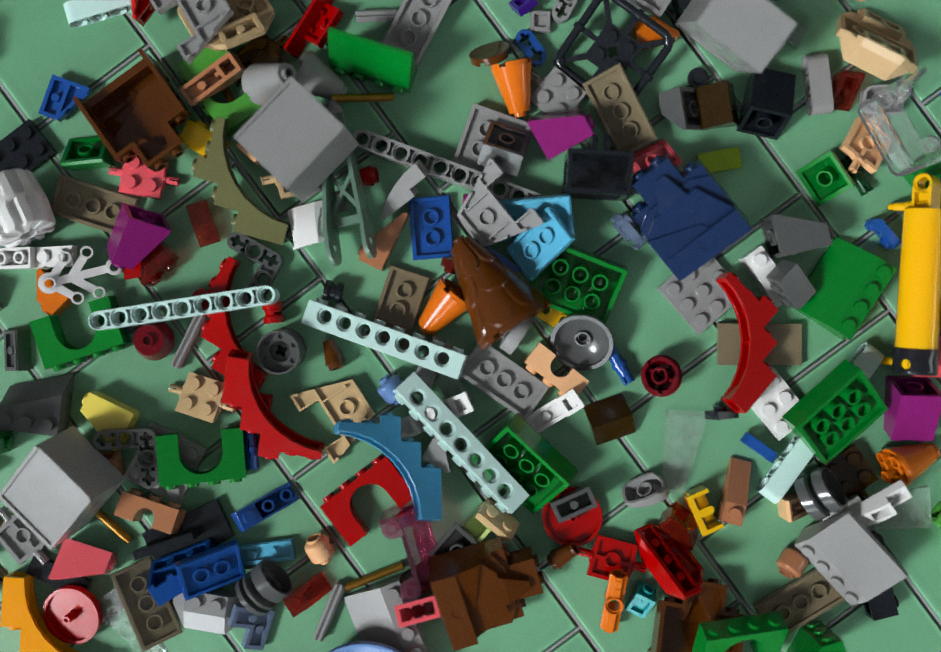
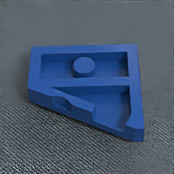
[39,74,93,122]

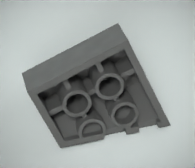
[0,373,75,436]

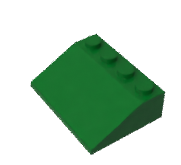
[328,27,417,94]
[792,236,897,340]
[531,244,628,323]
[782,360,888,466]
[473,413,578,514]

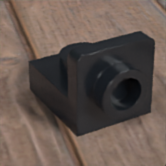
[705,397,739,420]

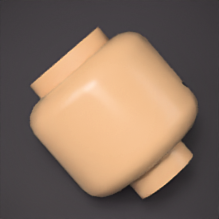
[304,532,335,565]

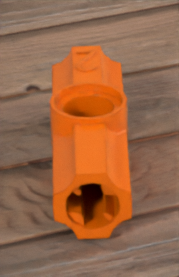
[600,568,628,633]

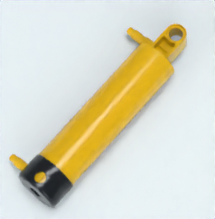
[880,173,941,376]

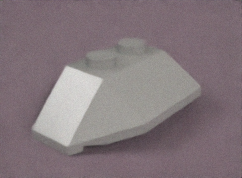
[170,588,241,635]

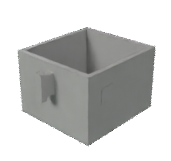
[674,0,797,73]
[233,76,359,202]
[0,426,126,550]

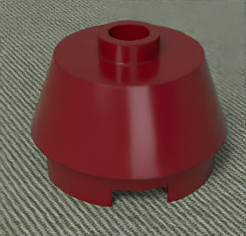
[133,322,175,361]
[641,355,682,397]

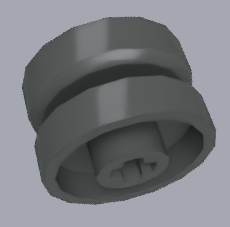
[794,466,848,521]

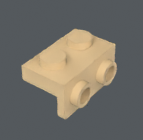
[475,497,521,543]

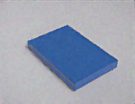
[409,195,454,260]
[174,539,246,601]

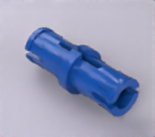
[609,344,636,386]
[243,430,260,470]

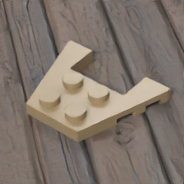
[290,379,376,464]

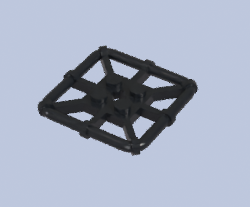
[553,0,675,97]

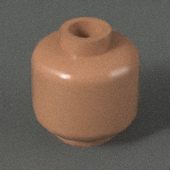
[776,546,809,579]

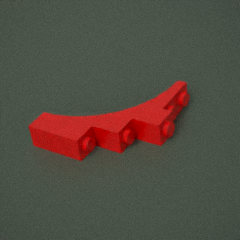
[191,256,269,390]
[716,272,779,414]
[221,349,325,460]

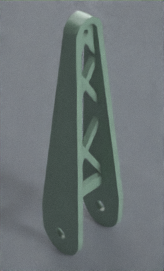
[322,100,377,266]

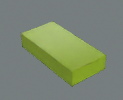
[696,147,742,174]

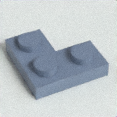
[228,604,275,650]

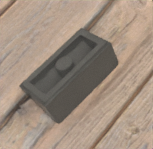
[4,329,31,371]

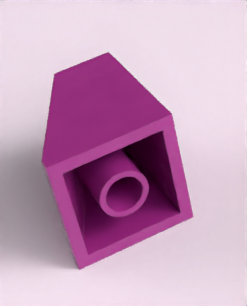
[527,111,595,160]
[106,203,171,269]
[884,375,941,442]

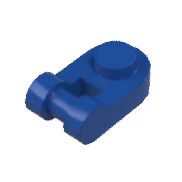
[864,218,901,249]

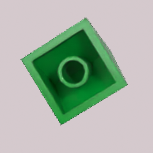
[60,136,114,171]
[796,150,855,206]

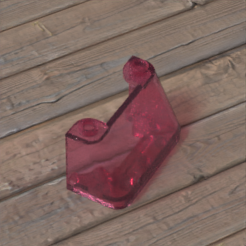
[379,503,436,604]

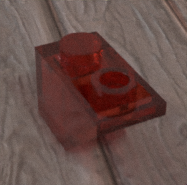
[141,241,179,287]
[657,501,698,551]

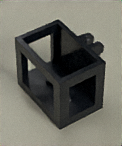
[562,134,634,201]

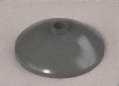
[550,313,614,371]

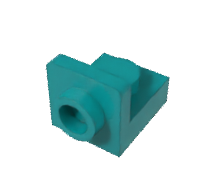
[625,581,657,619]

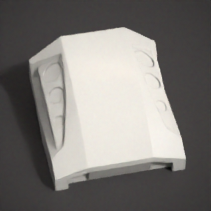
[288,200,324,250]

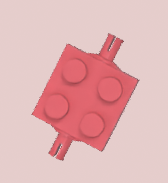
[108,154,180,200]

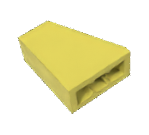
[80,390,141,451]

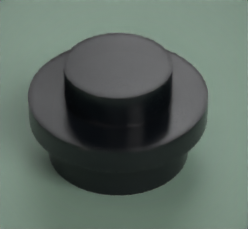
[687,67,709,88]

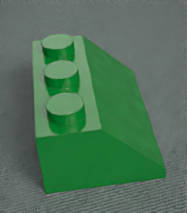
[786,620,846,652]

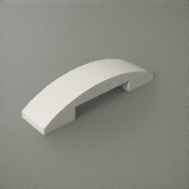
[526,388,585,433]
[401,391,475,440]

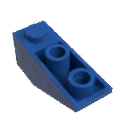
[231,481,299,532]

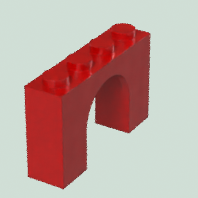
[320,454,412,547]

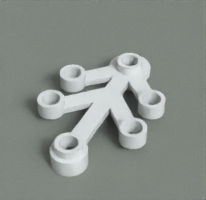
[38,246,122,305]

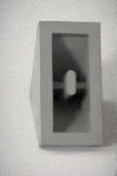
[421,429,451,473]

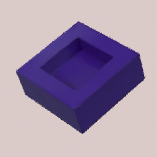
[509,0,538,17]

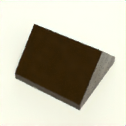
[695,80,739,130]
[583,393,636,445]

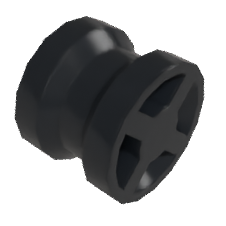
[323,280,344,303]

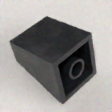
[736,68,796,140]

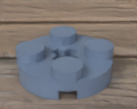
[610,213,647,250]

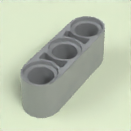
[802,53,834,116]

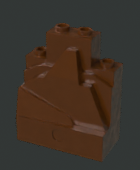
[72,48,191,172]
[427,537,545,651]
[647,578,746,652]

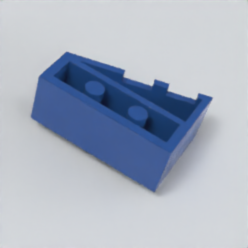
[147,539,214,607]

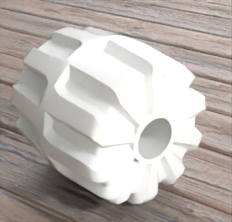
[0,168,56,248]

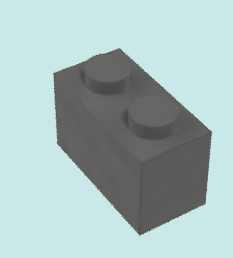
[766,259,816,310]
[549,484,598,524]

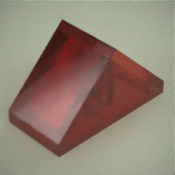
[832,70,865,112]

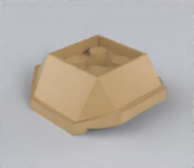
[177,0,275,52]
[836,9,919,81]

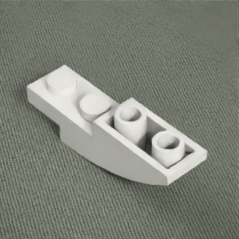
[0,245,77,269]
[822,480,912,527]

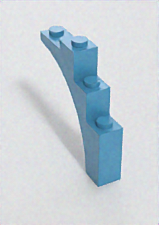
[334,412,442,521]

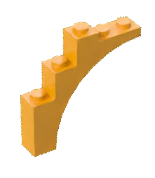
[0,572,79,652]

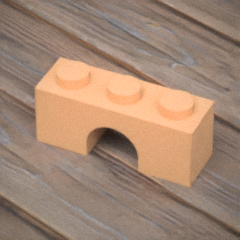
[524,342,589,395]

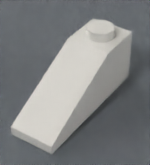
[738,245,782,308]

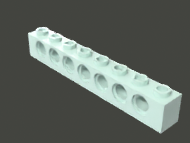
[301,298,468,380]
[393,372,529,513]

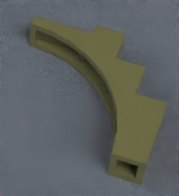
[191,116,290,245]

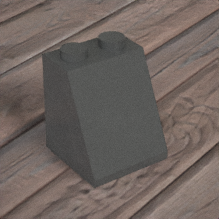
[760,214,833,259]

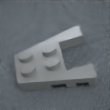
[150,0,234,64]
[457,157,545,247]

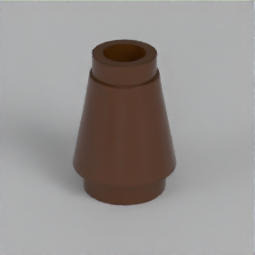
[323,339,345,371]
[547,543,579,569]

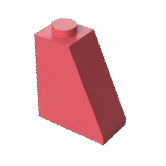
[48,538,118,580]
[394,595,441,628]

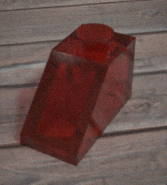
[282,571,332,618]

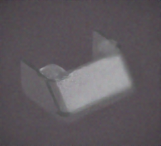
[858,67,941,176]

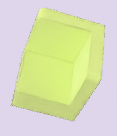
[464,510,491,543]

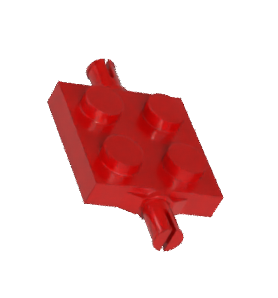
[577,534,647,585]

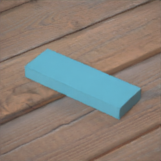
[239,538,296,566]

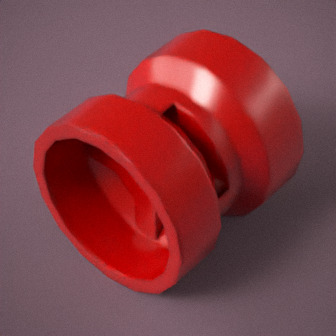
[262,301,285,324]

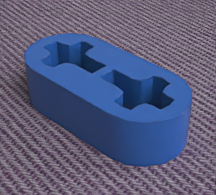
[515,29,546,67]
[740,432,778,463]

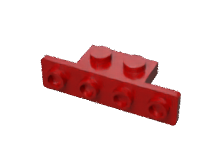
[284,0,344,58]

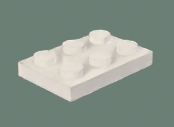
[751,366,799,441]

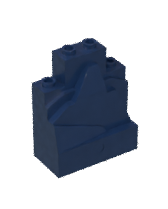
[631,153,752,281]

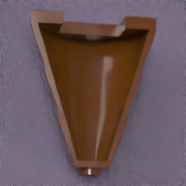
[451,235,551,351]

